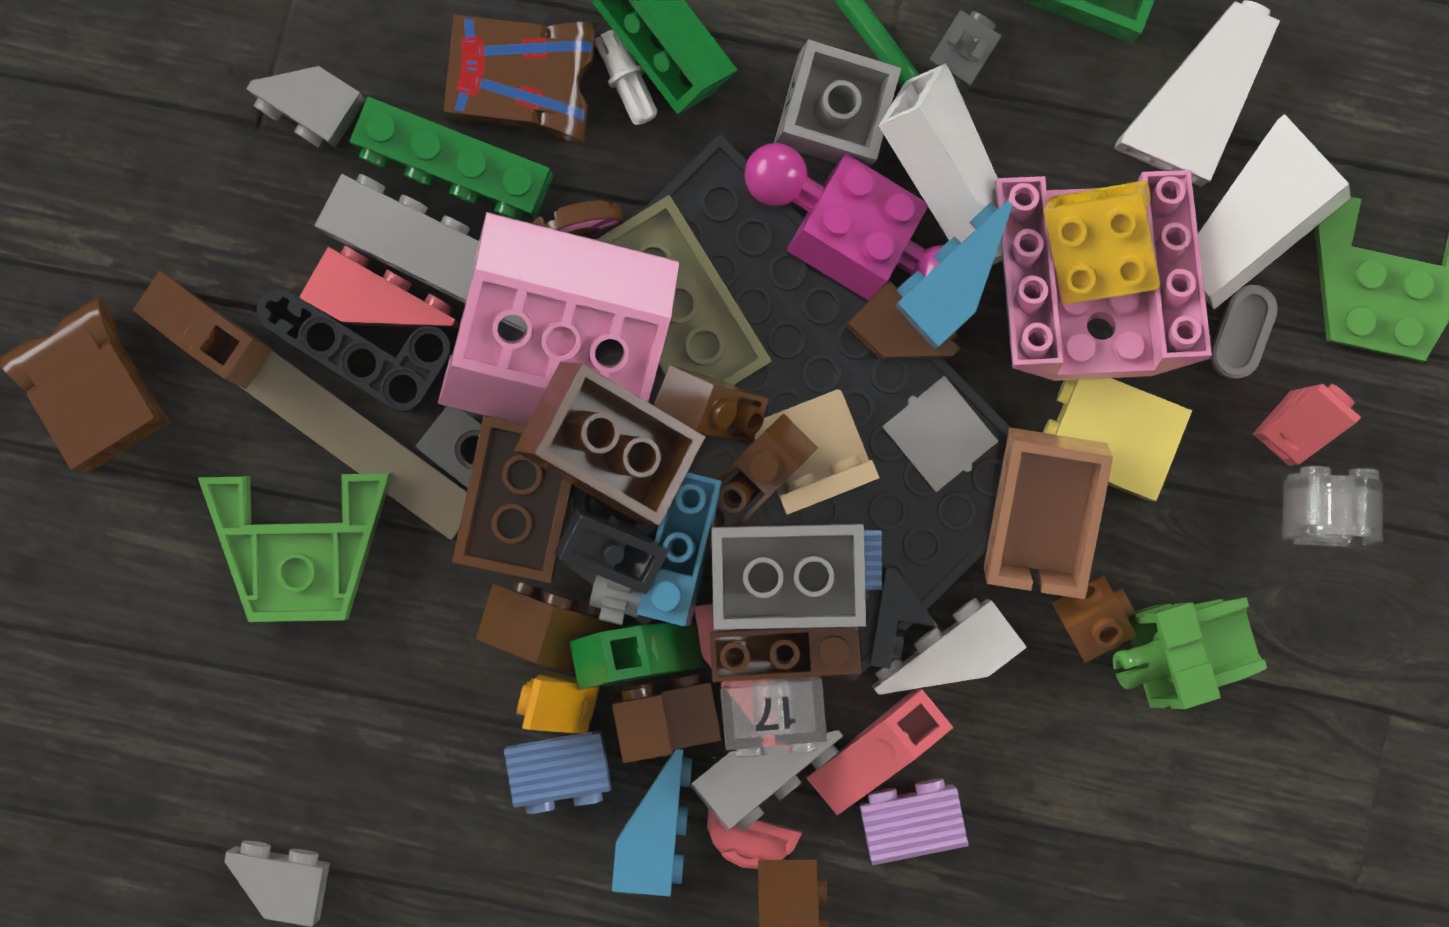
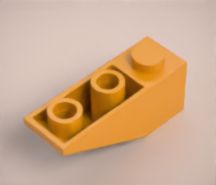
[516,670,600,734]

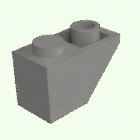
[246,66,366,148]
[225,840,330,927]

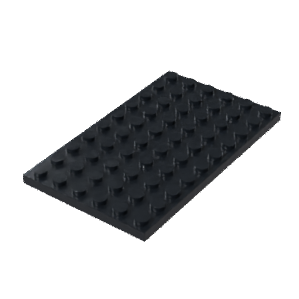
[514,134,1011,682]

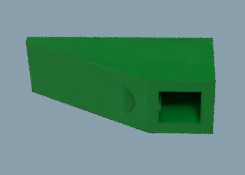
[569,620,705,690]

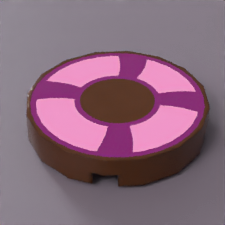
[531,200,624,240]

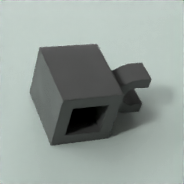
[926,10,1001,92]

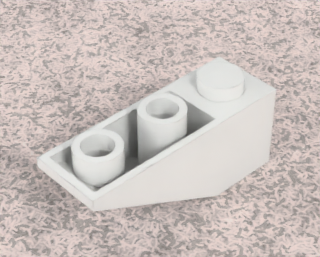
[872,598,1027,695]

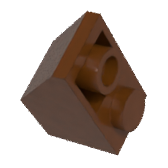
[846,281,960,360]
[654,365,769,444]

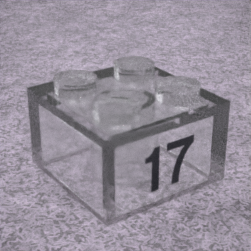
[721,676,827,758]

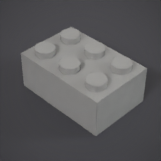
[712,524,866,630]

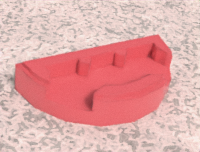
[707,809,802,869]

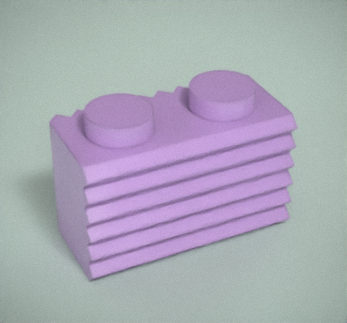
[859,778,968,865]

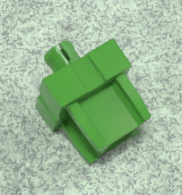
[1113,597,1267,709]

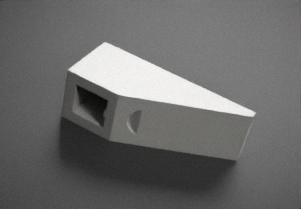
[690,730,842,832]

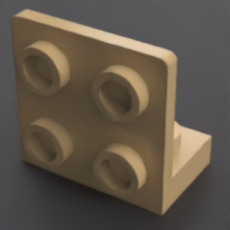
[755,390,879,515]

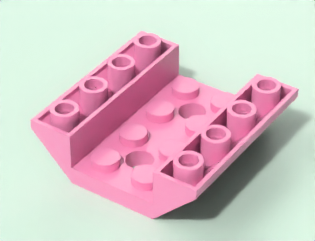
[995,170,1212,381]
[438,212,679,424]

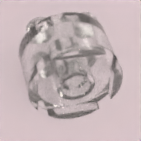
[1282,466,1383,547]

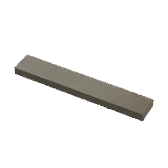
[239,351,467,541]

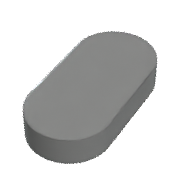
[1210,285,1278,379]

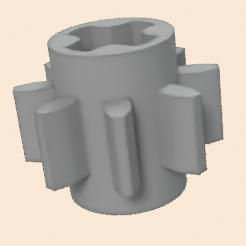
[589,575,642,625]

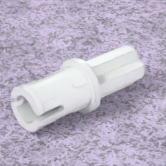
[595,30,657,125]

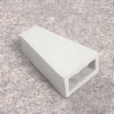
[1114,0,1280,187]
[879,63,1002,265]
[1198,114,1351,309]

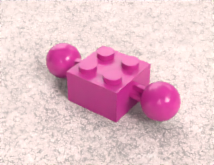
[744,143,944,301]

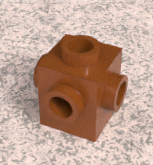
[1052,576,1137,663]

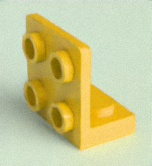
[1044,180,1160,304]

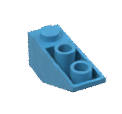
[895,200,1013,349]
[637,472,722,627]
[612,748,692,896]

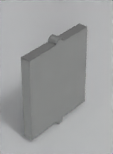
[882,376,998,492]

